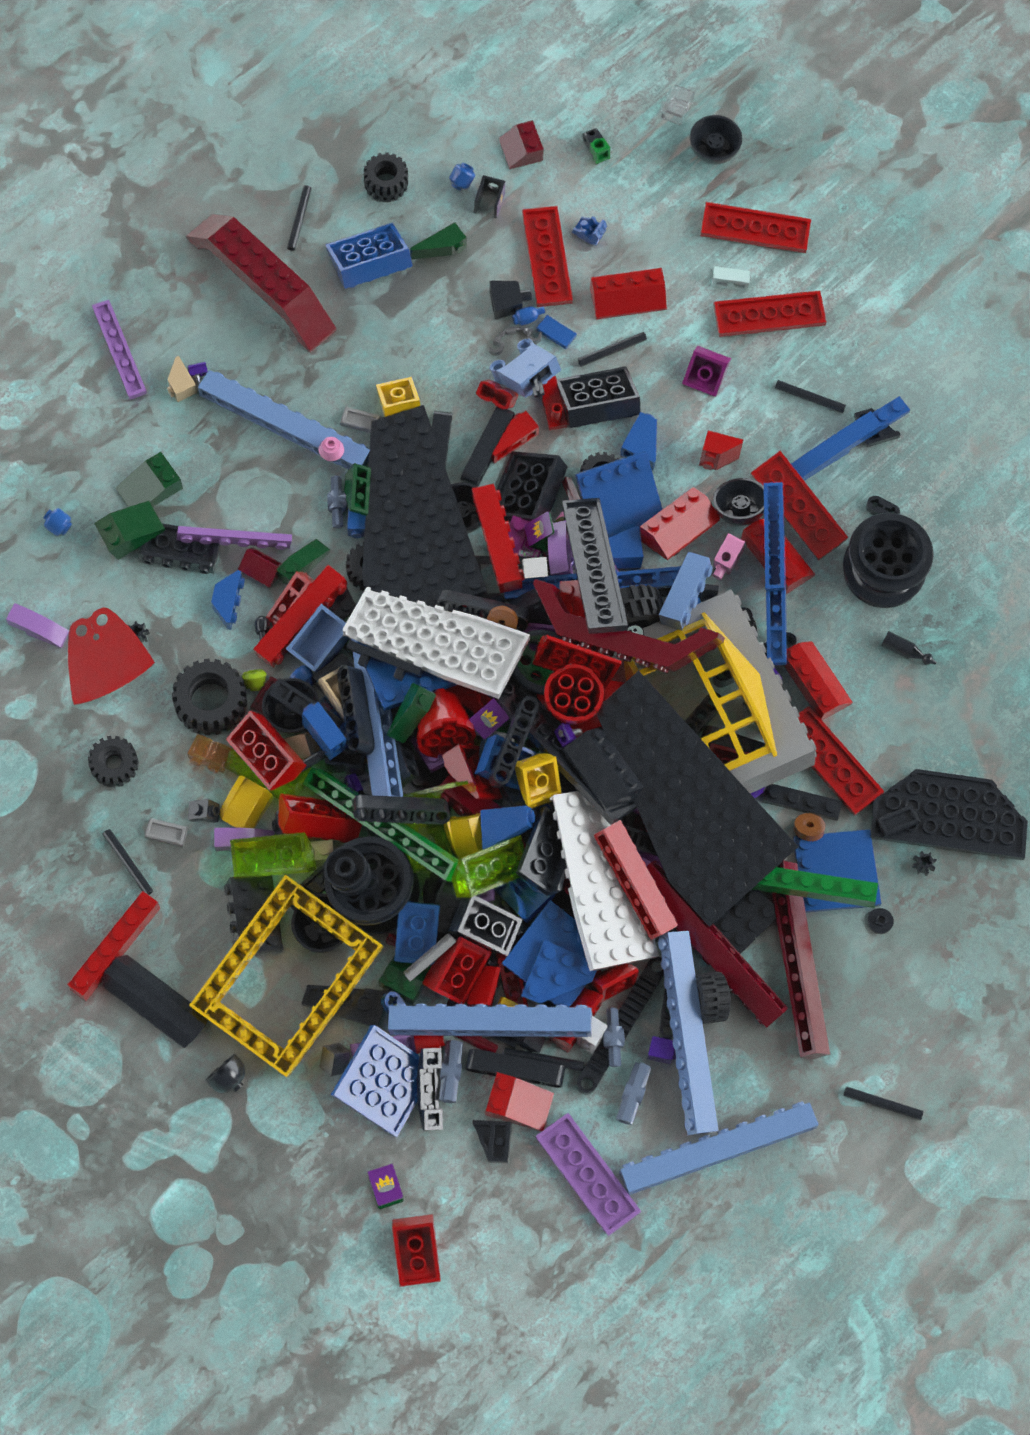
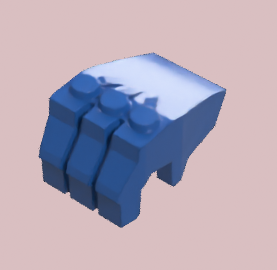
[572,216,607,245]

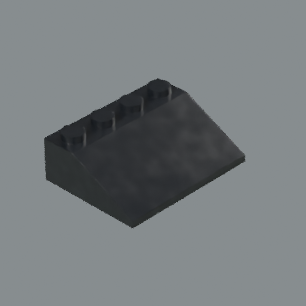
[557,366,641,428]
[497,451,568,523]

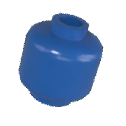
[449,162,475,190]
[43,508,72,536]

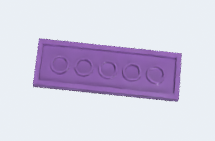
[535,1113,641,1237]

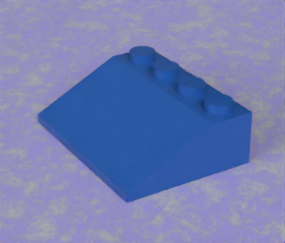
[325,223,413,289]

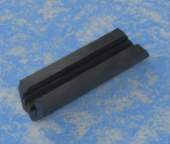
[102,955,208,1048]

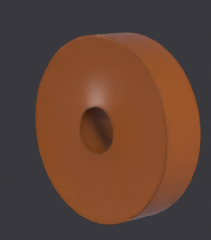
[487,606,518,630]
[794,813,826,841]

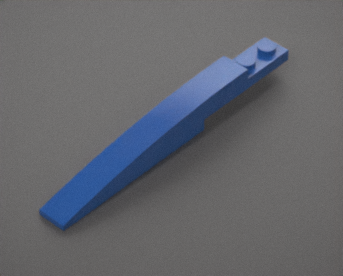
[791,396,910,481]
[764,482,787,665]
[504,566,681,599]

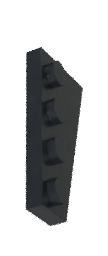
[301,985,390,1027]

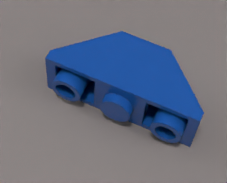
[211,570,245,630]

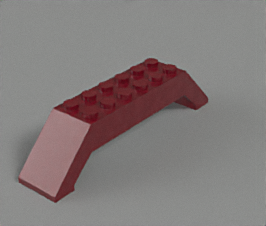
[186,214,337,353]
[533,579,725,673]

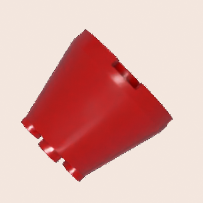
[544,664,604,725]
[417,689,476,758]

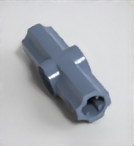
[439,1040,463,1104]
[616,1062,651,1125]

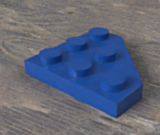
[521,940,597,1004]

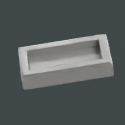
[340,407,381,433]
[145,818,188,847]

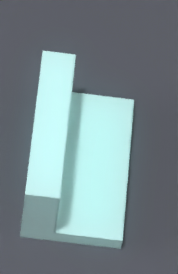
[712,266,750,291]

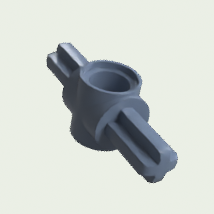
[327,475,347,529]
[603,1008,625,1067]

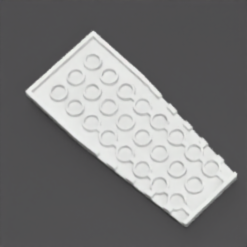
[343,587,530,699]
[550,791,659,971]

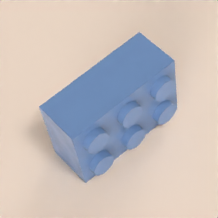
[286,604,350,673]

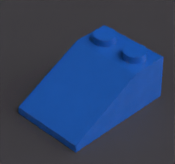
[475,734,538,790]

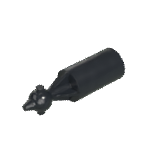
[881,631,937,665]

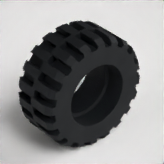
[620,584,663,628]
[172,658,247,736]

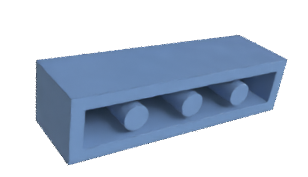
[659,552,713,630]

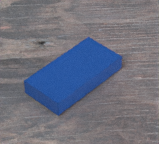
[536,315,577,349]

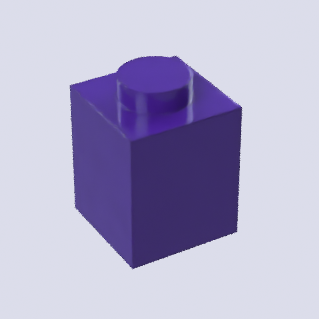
[647,1036,676,1065]

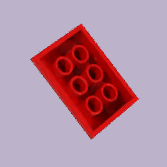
[532,635,622,689]

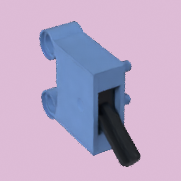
[490,339,561,399]

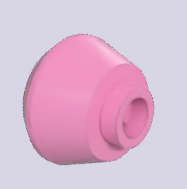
[319,437,344,461]

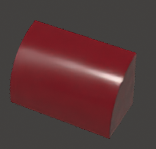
[237,547,282,587]

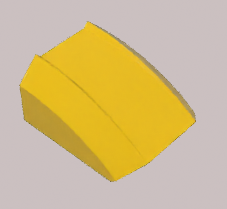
[376,377,420,417]
[515,753,562,808]
[219,776,274,829]
[443,813,492,863]

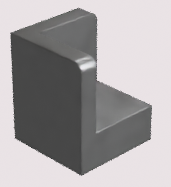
[320,1043,351,1076]

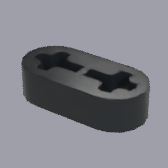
[866,496,900,515]

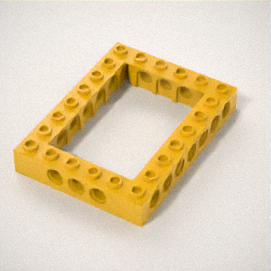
[189,875,384,1077]

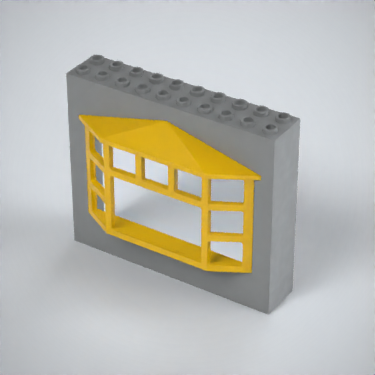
[598,589,817,793]

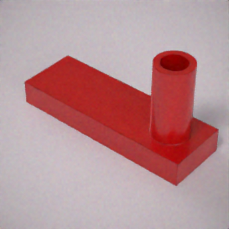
[542,376,567,431]

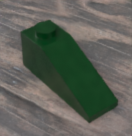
[410,222,467,260]
[344,463,371,516]
[276,539,330,585]
[386,682,437,743]

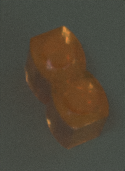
[187,734,233,774]

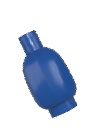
[512,306,545,326]

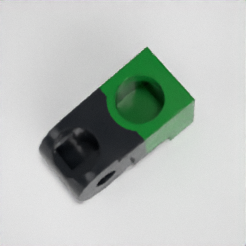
[582,128,611,164]

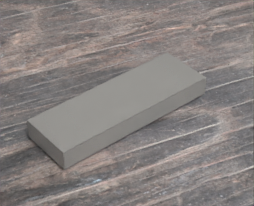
[404,934,456,981]

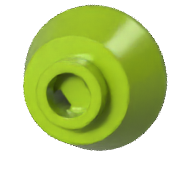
[241,669,267,691]

